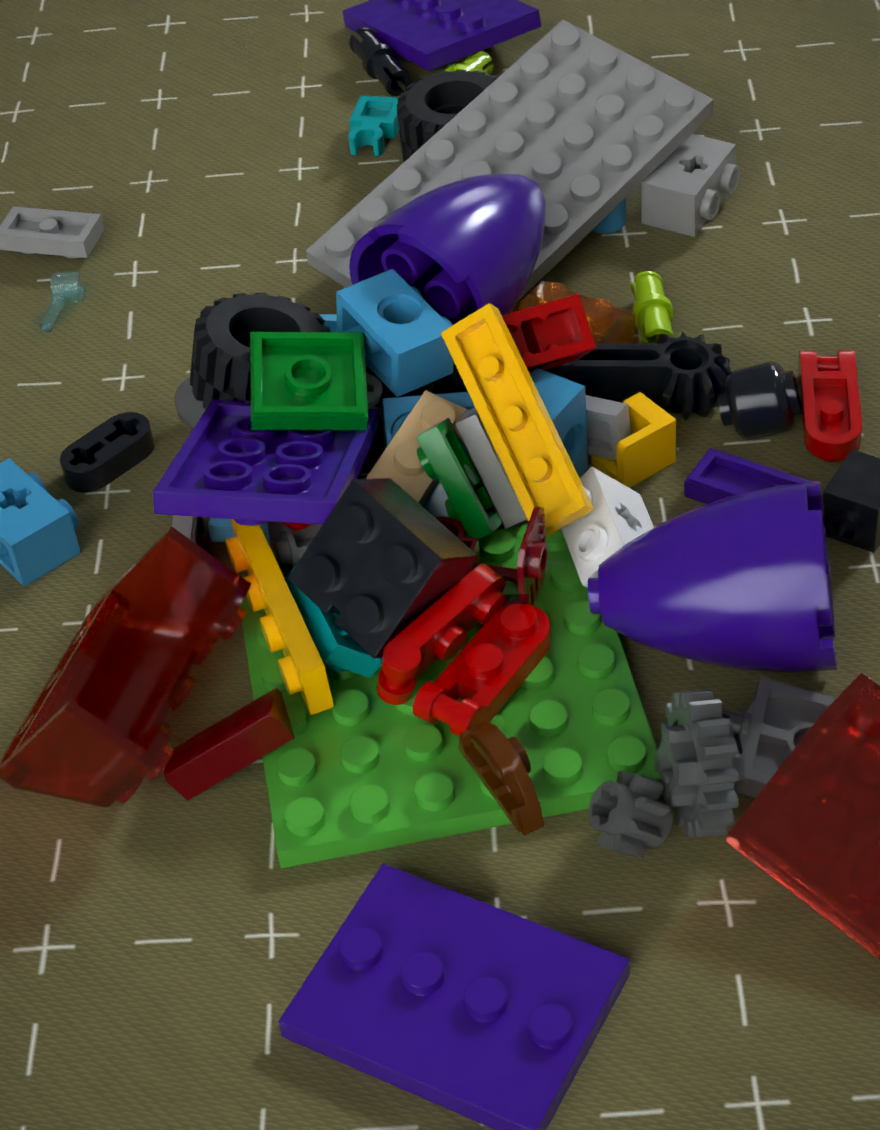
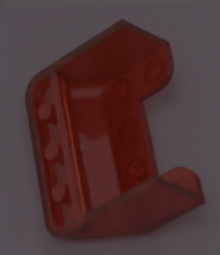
[0,527,251,808]

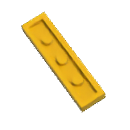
[441,303,595,537]
[225,519,334,715]

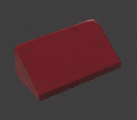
[163,688,295,801]

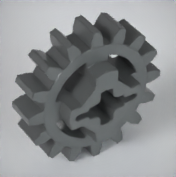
[654,690,745,838]

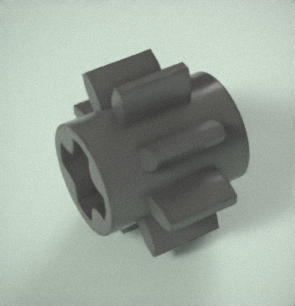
[589,771,673,859]

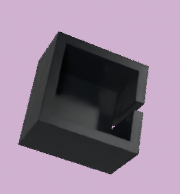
[288,478,478,659]

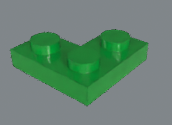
[416,418,503,540]

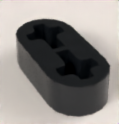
[60,412,155,493]

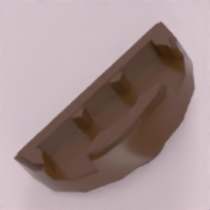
[459,721,544,836]

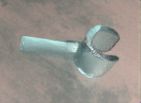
[40,271,85,332]

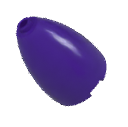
[349,173,546,325]
[588,481,837,672]

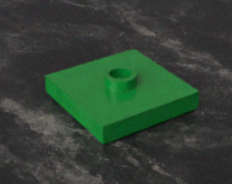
[250,332,368,430]

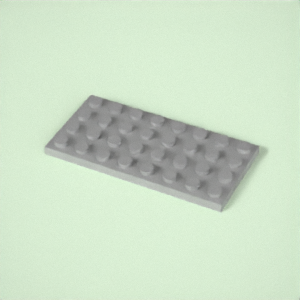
[305,20,714,301]

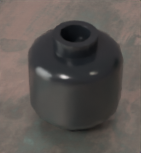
[717,361,802,440]

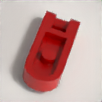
[798,350,862,462]
[376,563,507,705]
[413,603,551,737]

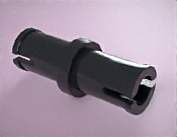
[349,27,412,96]

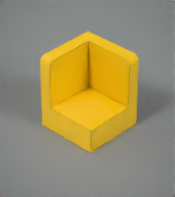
[591,392,676,488]

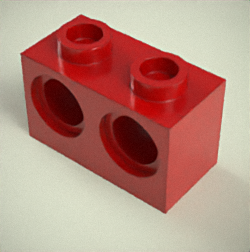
[502,294,596,374]

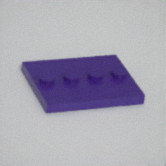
[342,0,542,71]
[153,400,378,526]
[278,864,630,1130]

